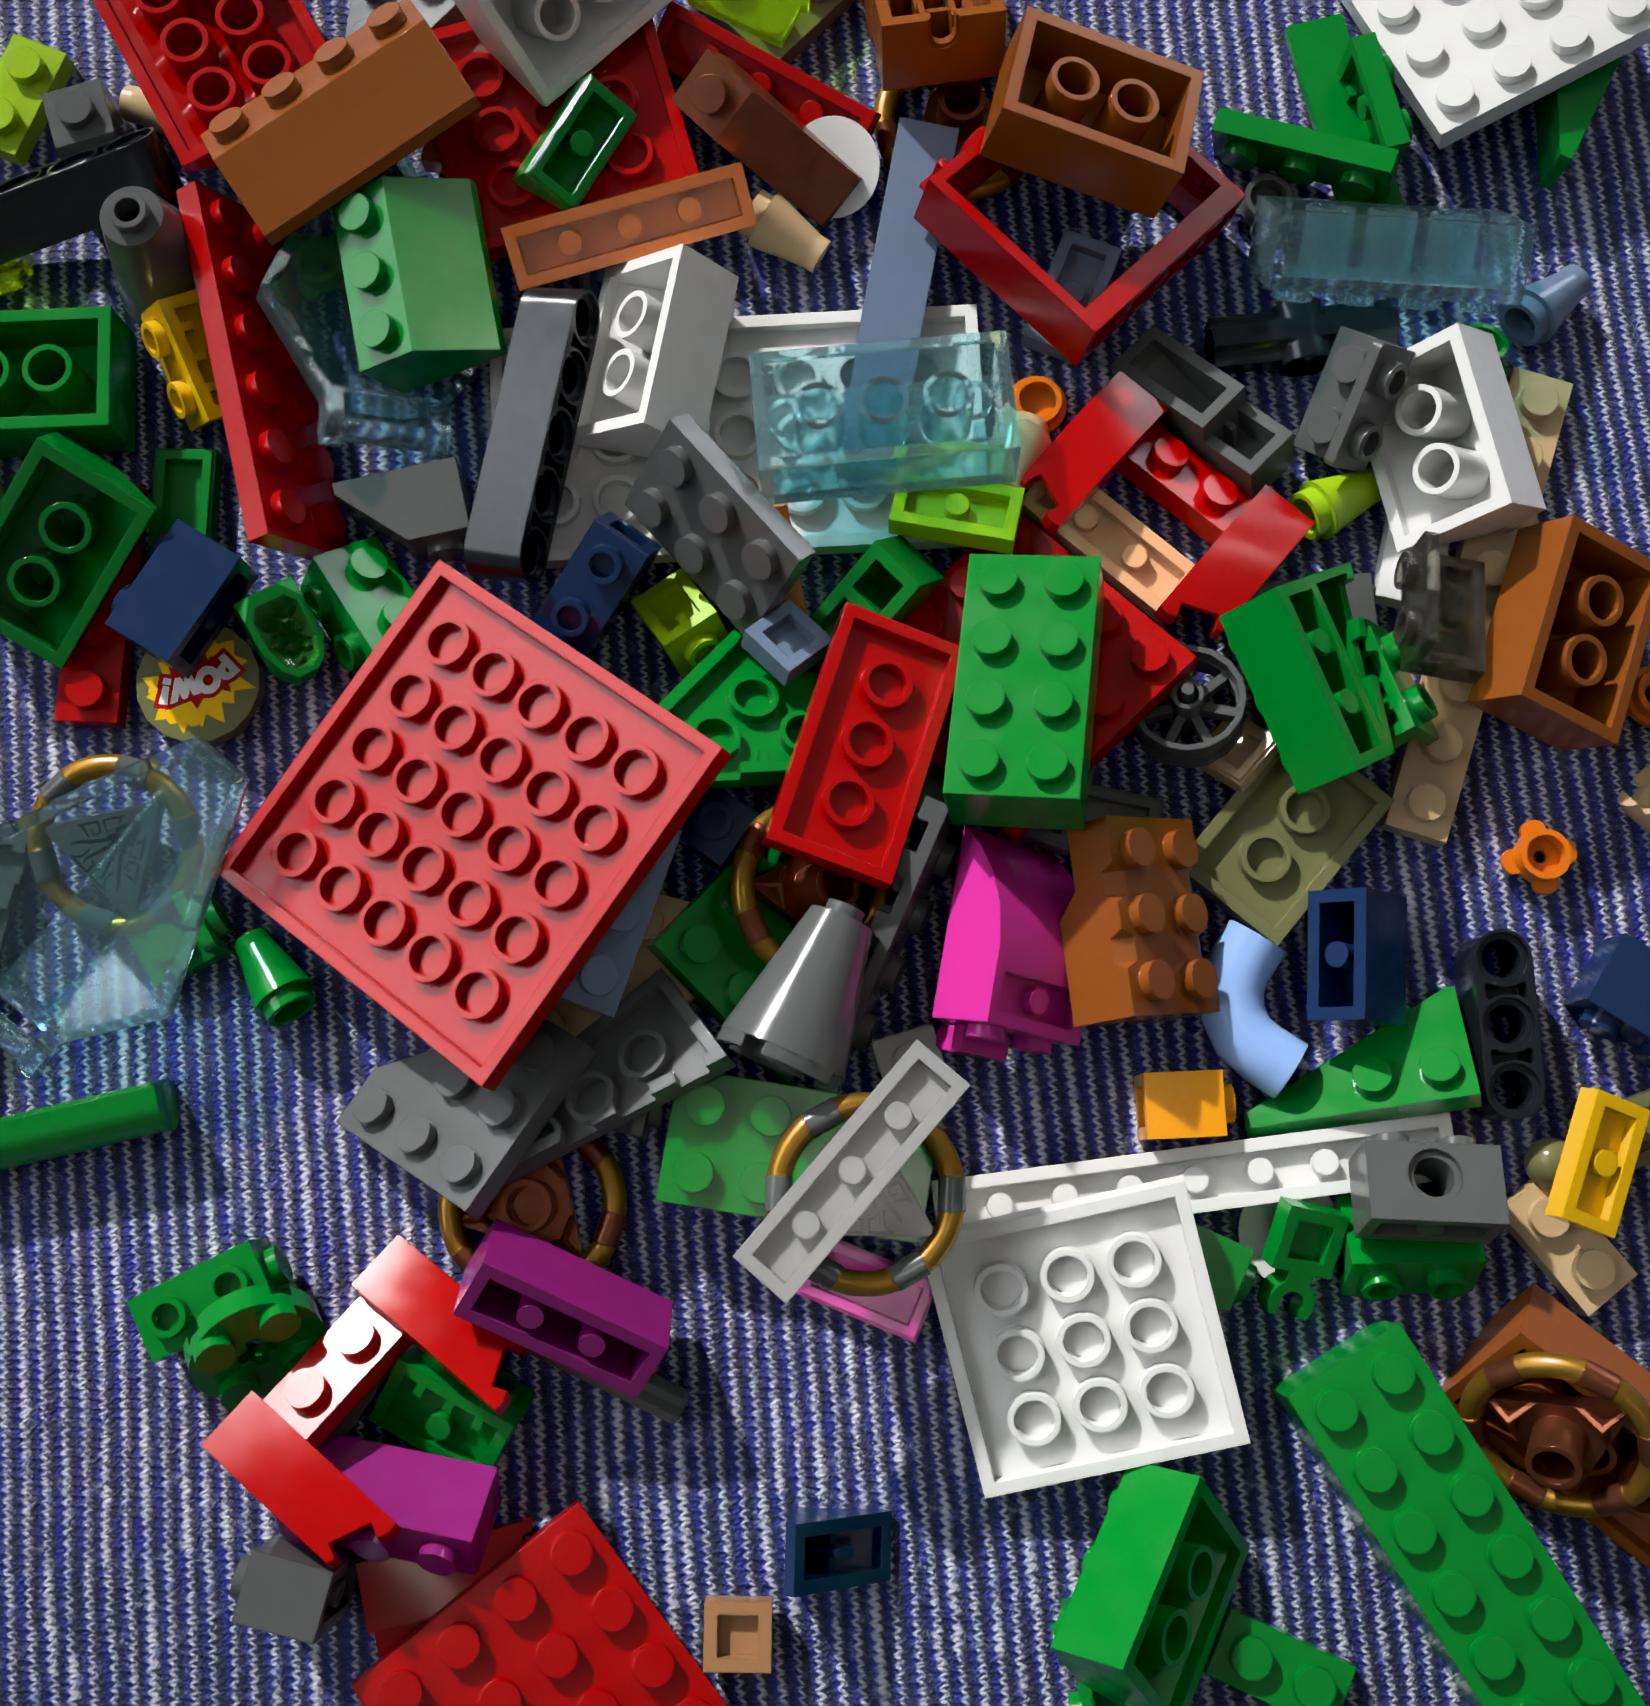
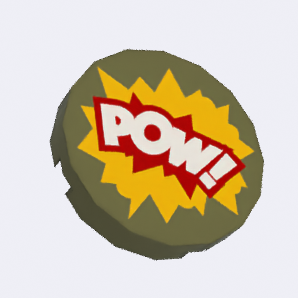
[136,627,266,747]

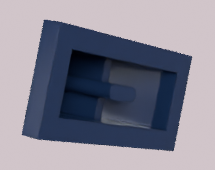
[784,1507,892,1597]

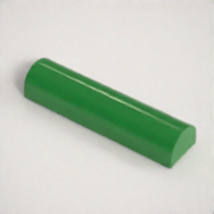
[0,1078,179,1171]

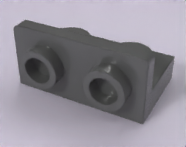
[1294,326,1415,473]

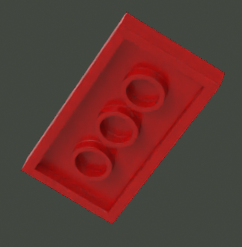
[761,602,959,890]

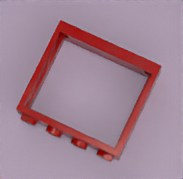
[913,126,1246,367]

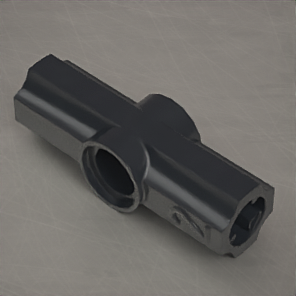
[1204,297,1400,377]

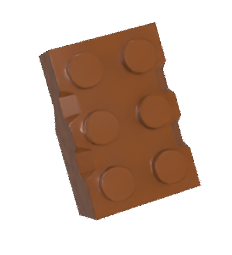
[861,0,1006,91]
[1059,815,1220,1027]

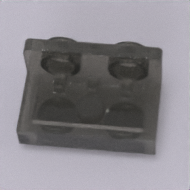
[1394,531,1486,684]

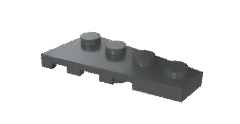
[849,795,961,1063]
[503,968,737,1187]

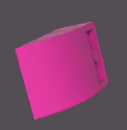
[932,825,1082,1062]

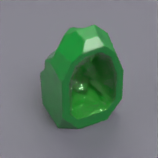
[231,576,325,686]

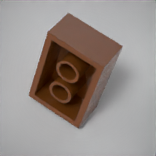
[979,6,1205,219]
[1467,515,1650,751]

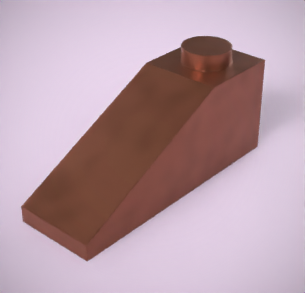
[671,49,862,227]

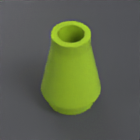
[1289,466,1382,540]

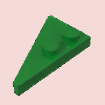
[1243,986,1482,1139]

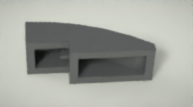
[1111,325,1295,498]

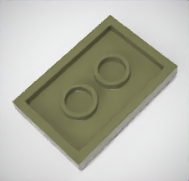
[1189,752,1395,946]

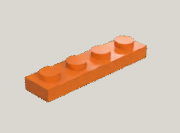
[500,162,758,291]

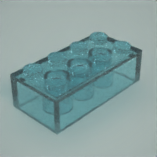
[1247,195,1538,314]
[748,330,1021,504]

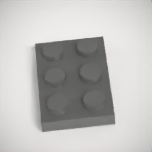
[624,412,816,634]

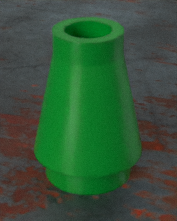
[233,928,316,1027]

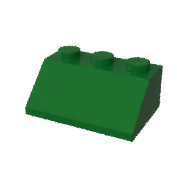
[332,176,507,394]
[0,431,158,669]
[1050,1465,1250,1706]

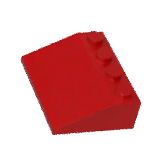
[93,0,325,172]

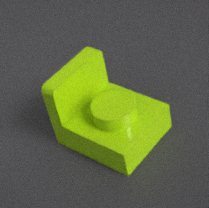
[630,568,728,679]

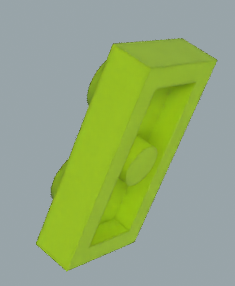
[0,34,76,167]
[888,467,1025,555]

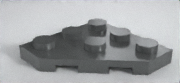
[336,1019,596,1220]

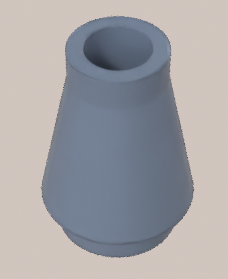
[1500,264,1592,346]

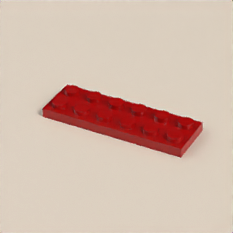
[176,181,347,560]

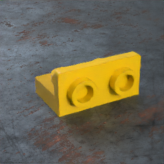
[141,289,223,432]

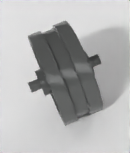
[1133,645,1247,769]

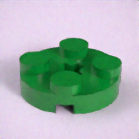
[183,1284,325,1410]

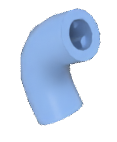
[1201,920,1308,1099]

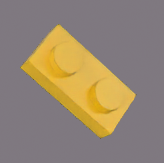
[1544,1087,1650,1238]

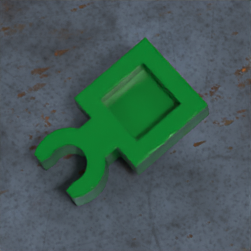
[1257,1196,1351,1321]

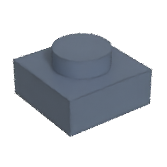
[741,599,832,687]

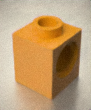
[1134,1069,1236,1141]

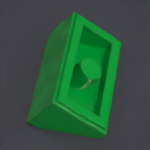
[512,73,638,211]

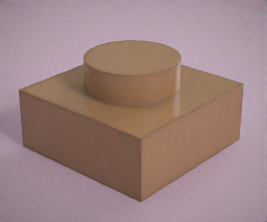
[703,1595,773,1673]

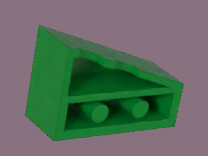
[1219,561,1395,795]

